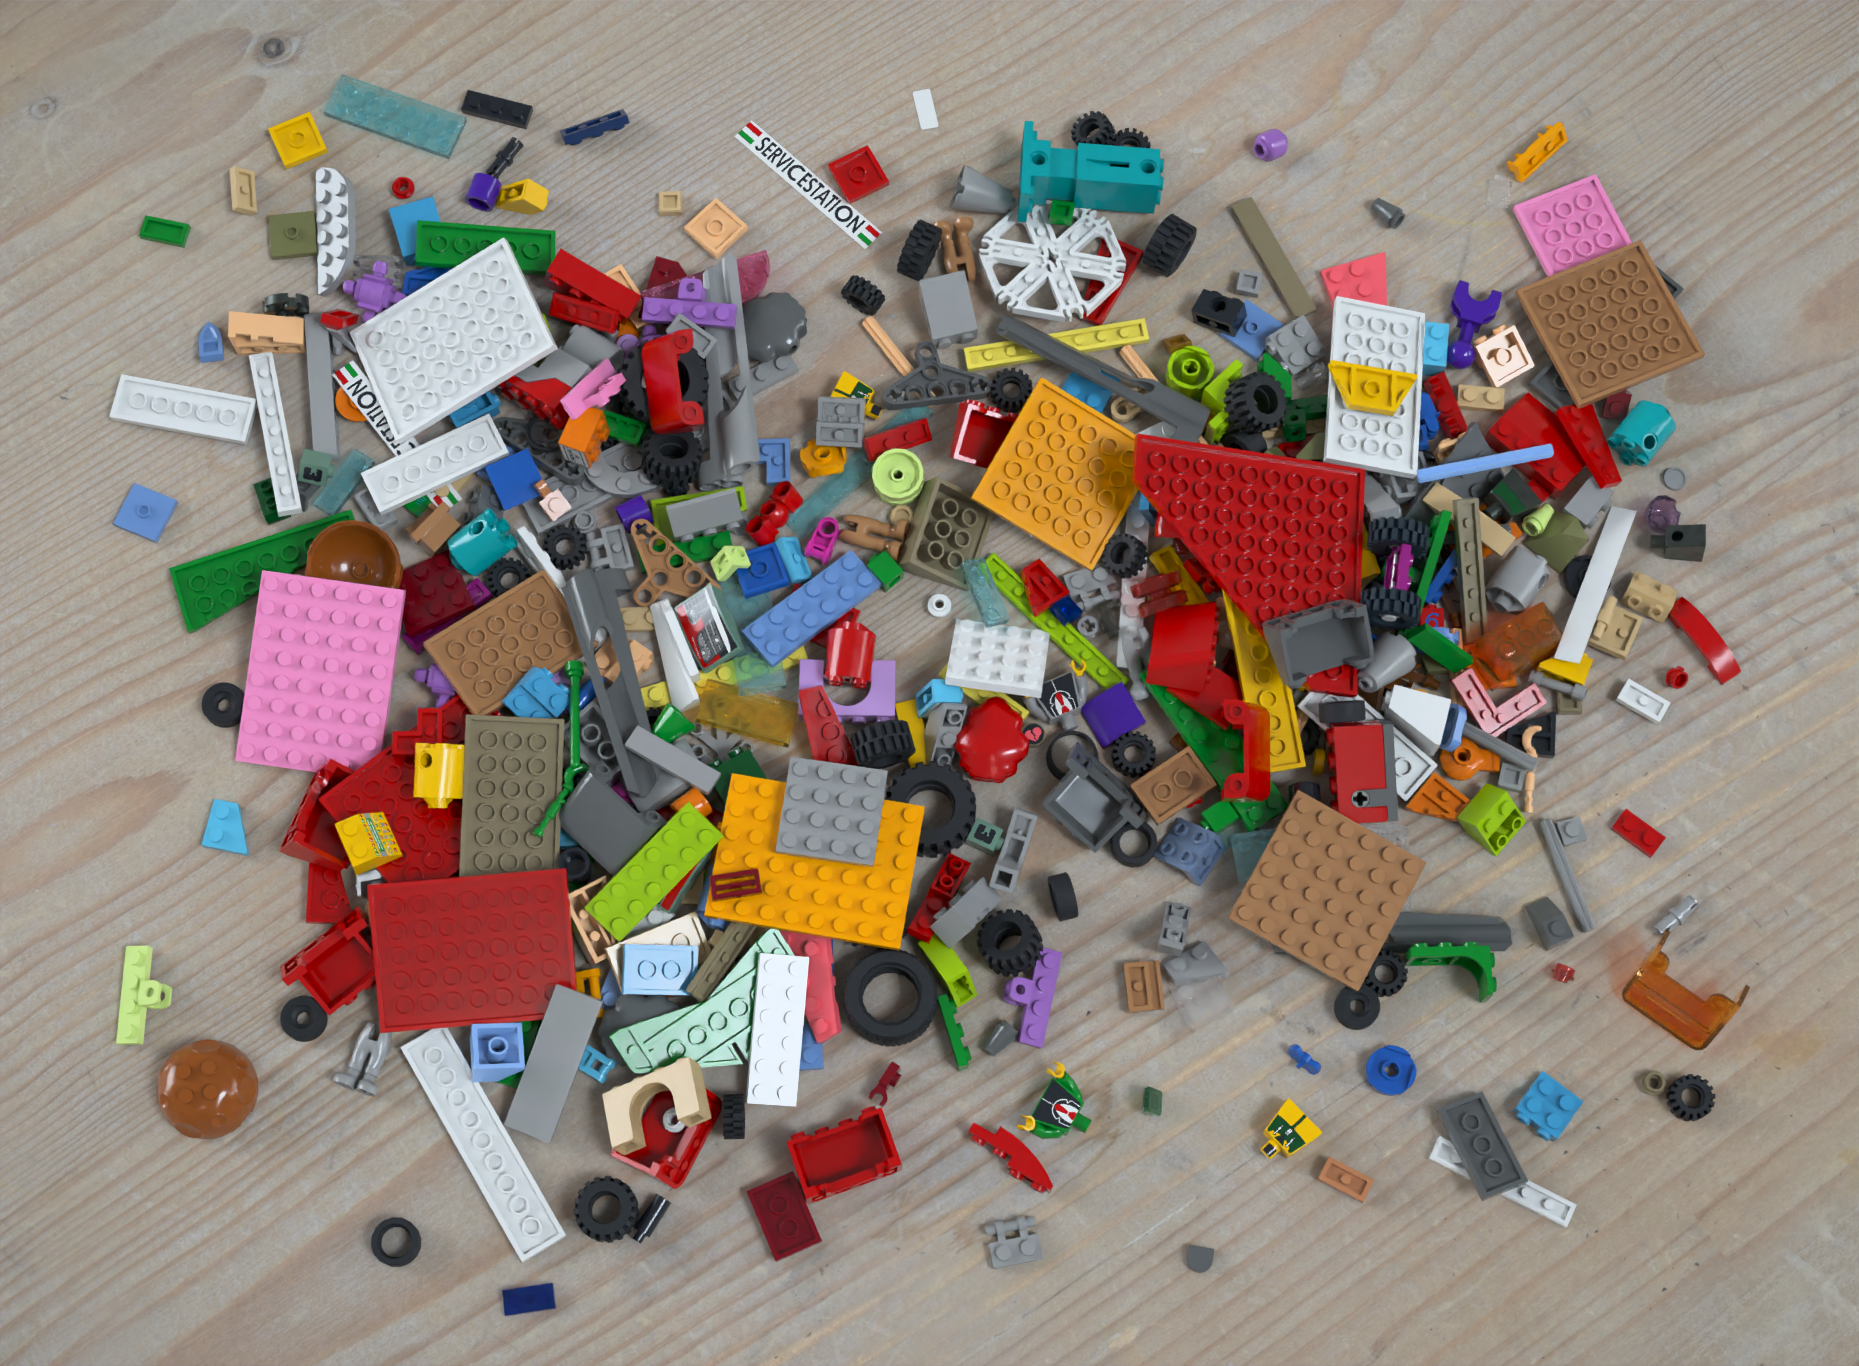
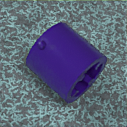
[465,173,502,212]
[615,495,654,534]

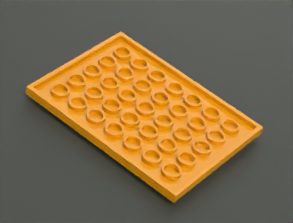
[704,773,925,951]

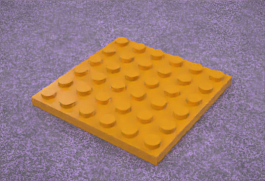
[970,377,1139,571]

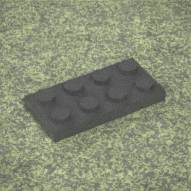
[1436,1092,1528,1201]

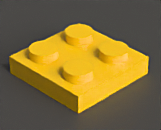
[268,112,328,170]

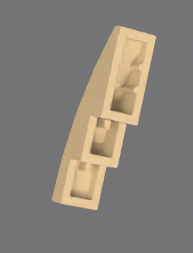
[1422,483,1516,557]

